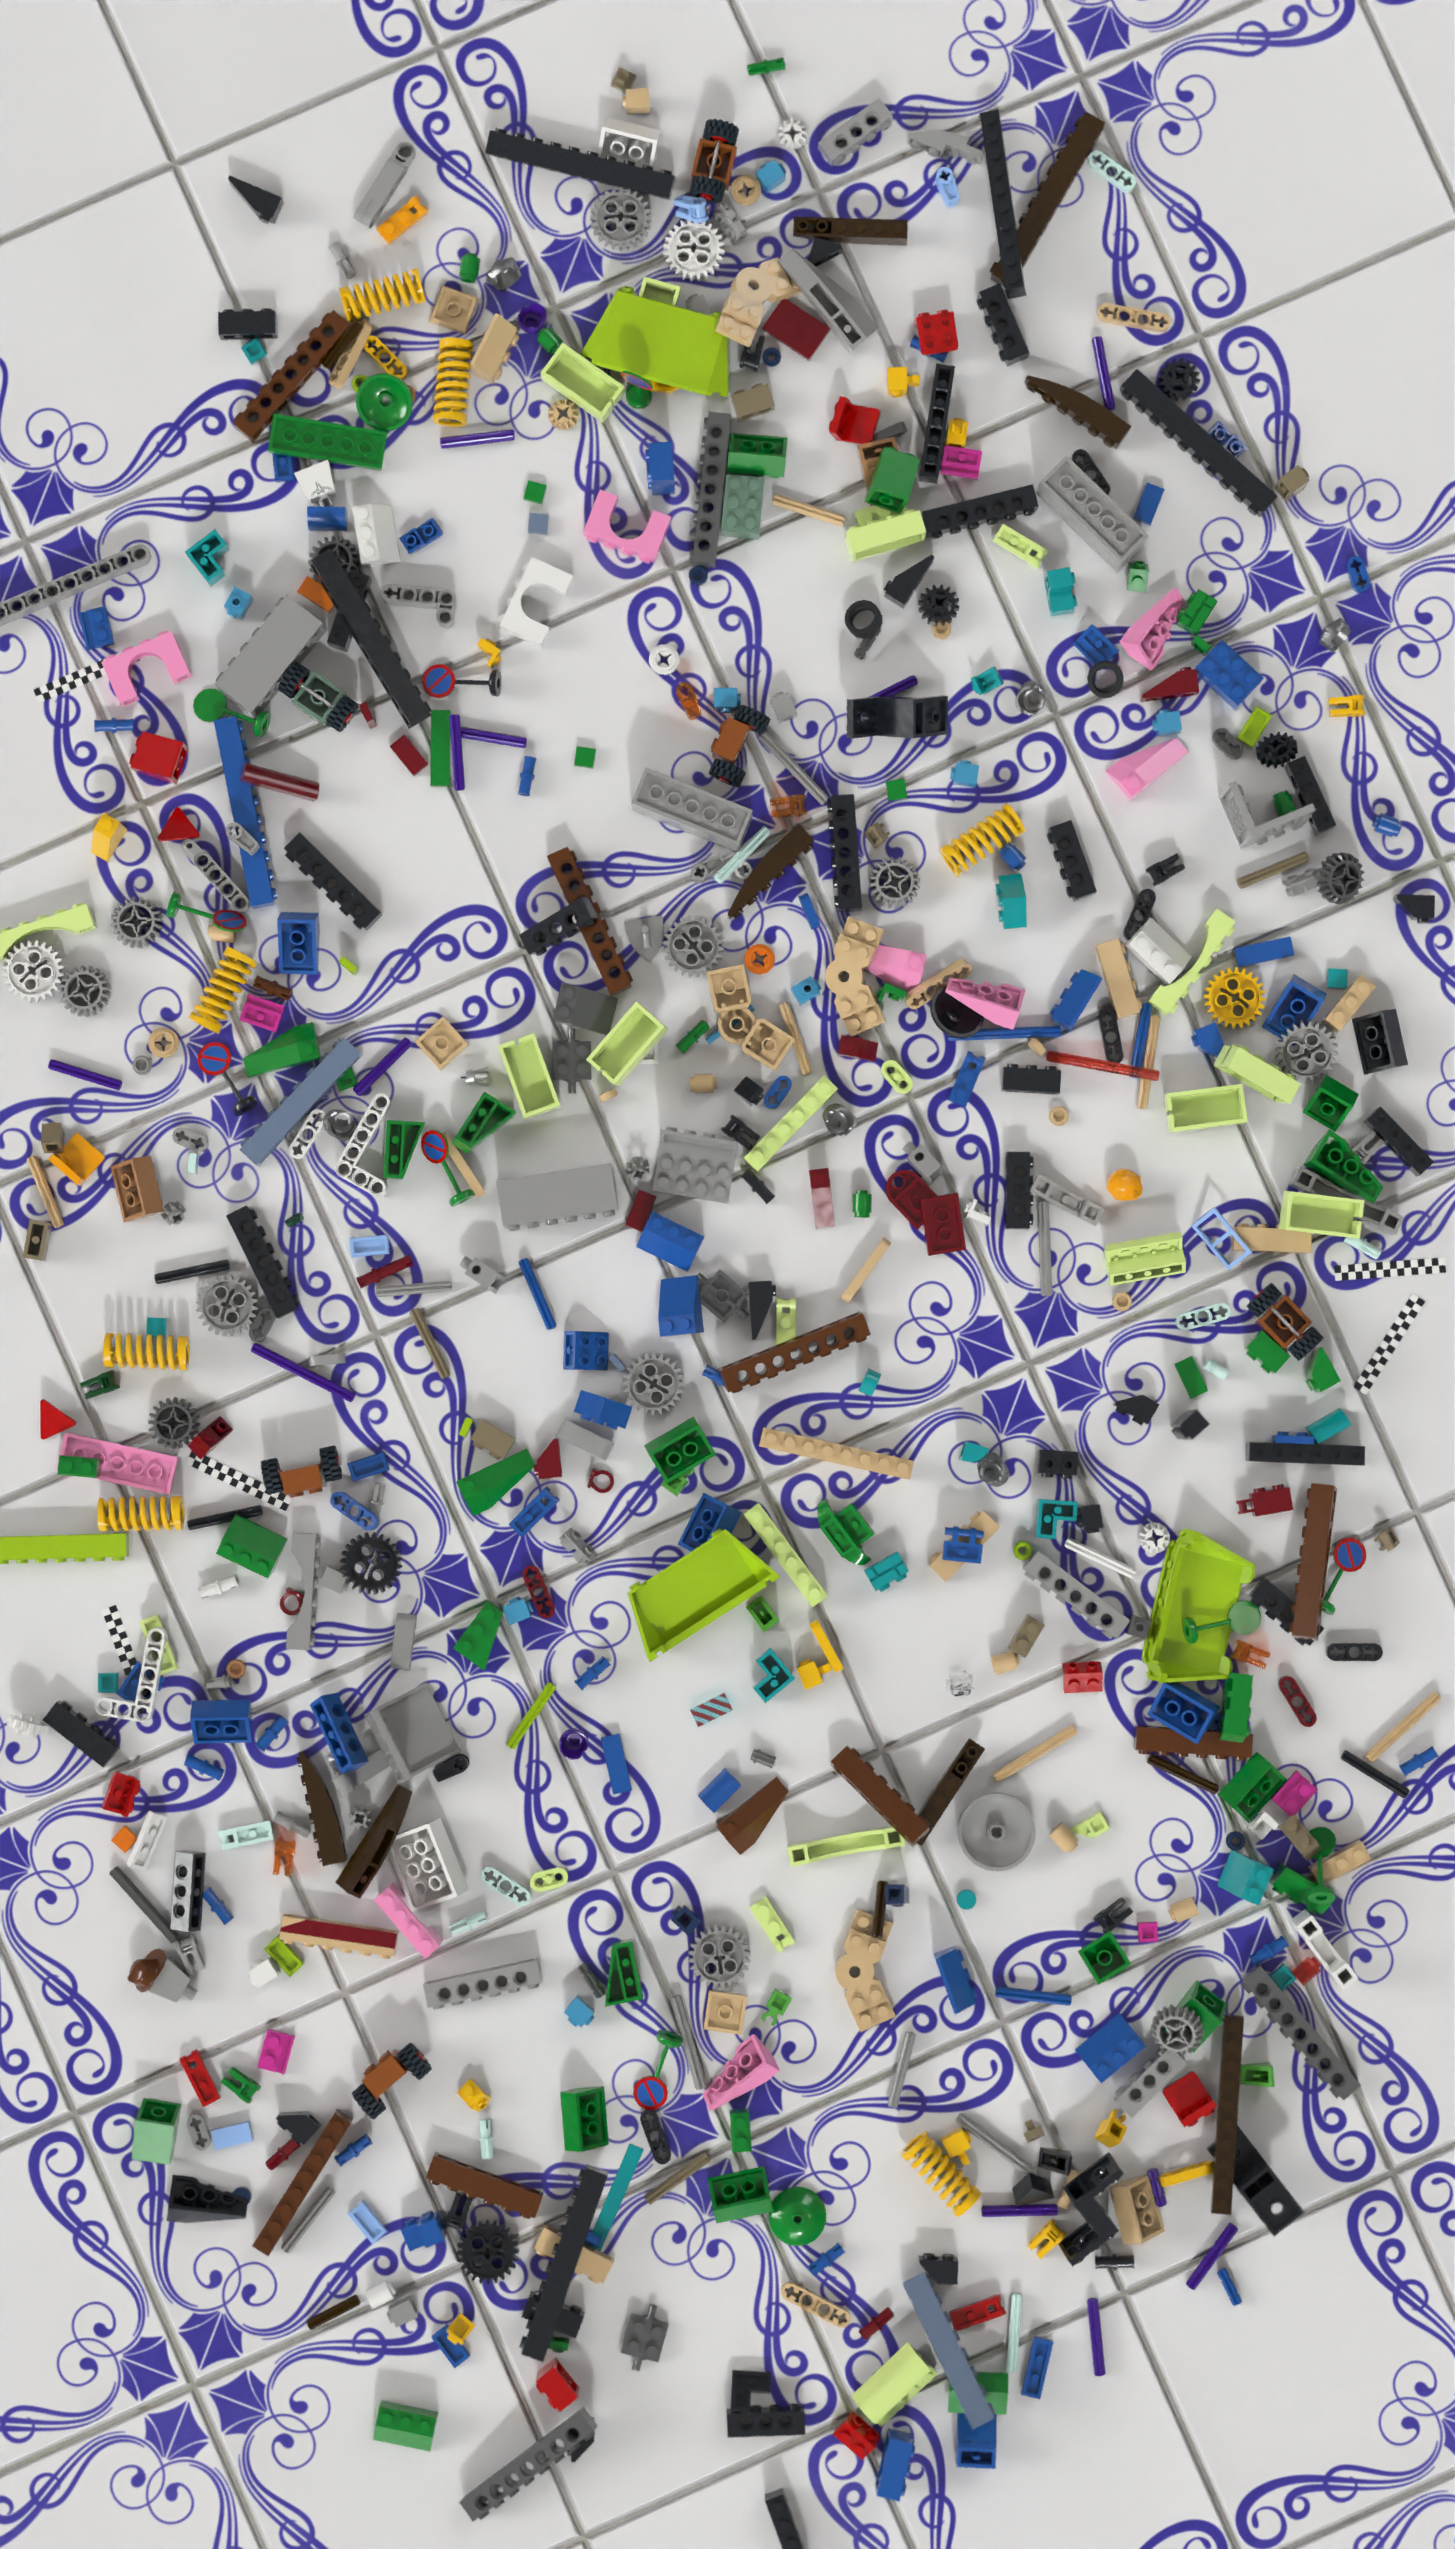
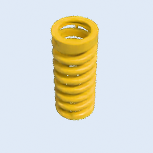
[339,268,426,322]
[433,337,473,427]
[939,803,1025,877]
[188,946,257,1034]
[103,1333,190,1371]
[97,1496,185,1532]
[900,2131,982,2217]

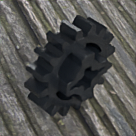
[1158,358,1200,401]
[918,584,959,627]
[1256,732,1298,769]

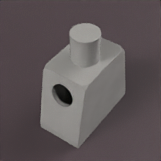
[903,1141,943,1185]
[460,1256,506,1294]
[148,1957,198,2002]

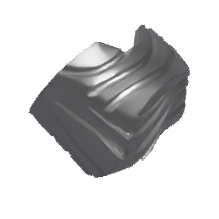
[486,257,521,291]
[1319,618,1351,653]
[1015,681,1045,715]
[822,1103,857,1136]
[323,1109,357,1141]
[977,1452,1010,1487]

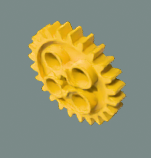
[1203,967,1266,1030]

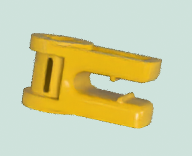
[1328,695,1366,717]
[1027,2219,1066,2259]

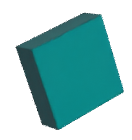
[241,338,267,365]
[1327,968,1348,989]
[146,1317,167,1337]
[98,1673,118,1693]
[1269,1963,1297,1991]

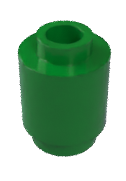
[459,253,480,283]
[537,327,563,355]
[1273,790,1296,817]
[852,1190,872,1218]

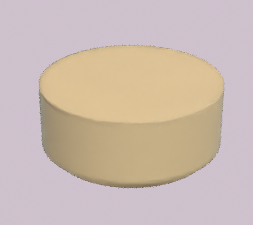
[932,621,951,640]
[1028,1038,1046,1057]
[598,1088,618,1103]
[1049,1106,1069,1126]
[1112,1292,1132,1311]

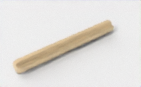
[1137,1015,1161,1109]
[1365,1692,1441,1762]
[992,1725,1078,1783]

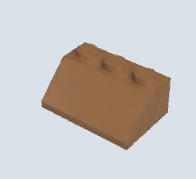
[110,1156,164,1222]

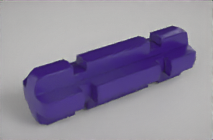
[1147,2168,1167,2207]

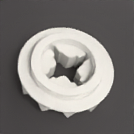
[777,118,808,150]
[649,644,679,675]
[1139,1523,1170,1553]

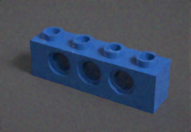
[310,1693,369,1773]

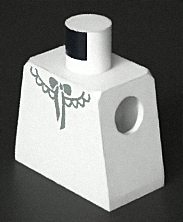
[294,460,336,507]

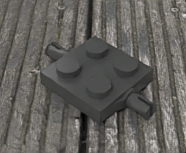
[552,1028,591,1094]
[698,1269,749,1323]
[621,2304,669,2371]

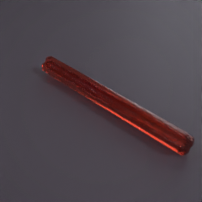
[1046,1050,1160,1081]

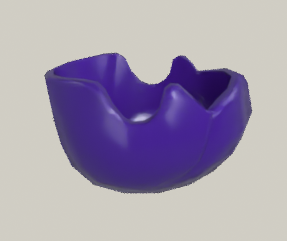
[517,302,547,333]
[559,1728,588,1760]

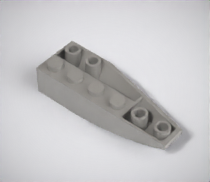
[778,249,878,352]

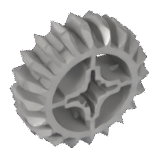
[869,857,920,909]
[111,897,163,949]
[59,965,111,1017]
[1151,2004,1204,2056]

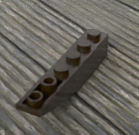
[793,216,908,246]
[1024,375,1132,449]
[727,824,814,920]
[917,1738,985,1846]
[297,1750,347,1866]
[335,1784,412,1899]

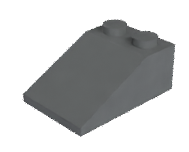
[552,983,618,1035]

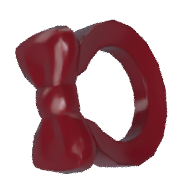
[587,1469,614,1493]
[280,1587,305,1615]

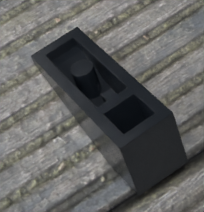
[228,175,284,224]
[884,555,935,609]
[748,1281,776,1340]

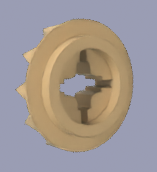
[731,175,761,206]
[548,399,579,430]
[148,1027,179,1058]

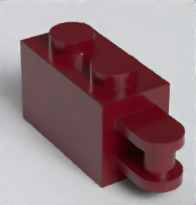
[1236,1484,1294,1517]

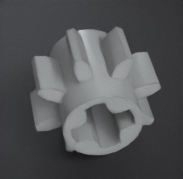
[626,1156,650,1180]
[161,1201,186,1225]
[348,1805,373,1830]

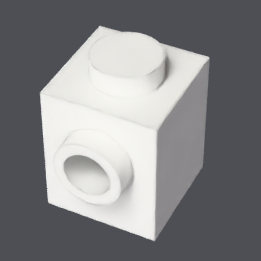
[248,1957,280,1988]

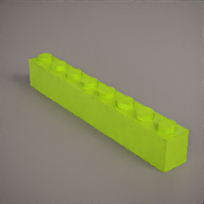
[0,1533,129,1564]

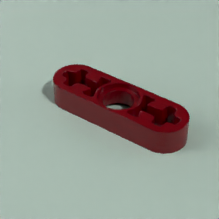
[522,1565,555,1618]
[1278,1676,1317,1727]

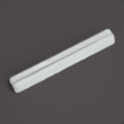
[1065,1538,1136,1578]

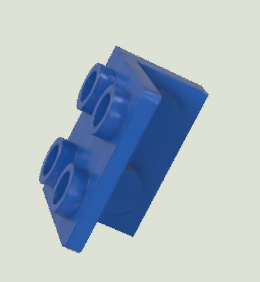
[563,1331,609,1371]

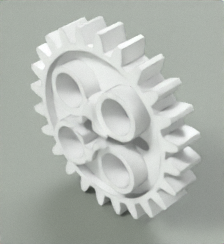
[663,220,725,281]
[2,940,65,1003]

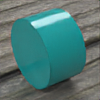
[858,1368,881,1397]

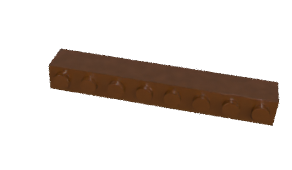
[1290,1483,1337,1641]
[252,2109,353,2256]

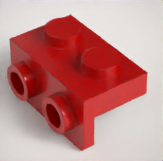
[1062,1661,1103,1693]
[101,1771,141,1817]
[833,2411,881,2460]

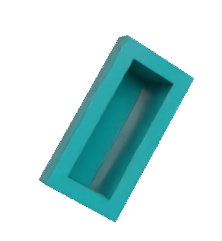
[1305,1408,1352,1444]
[959,1441,989,1462]

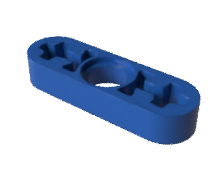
[330,1492,379,1530]

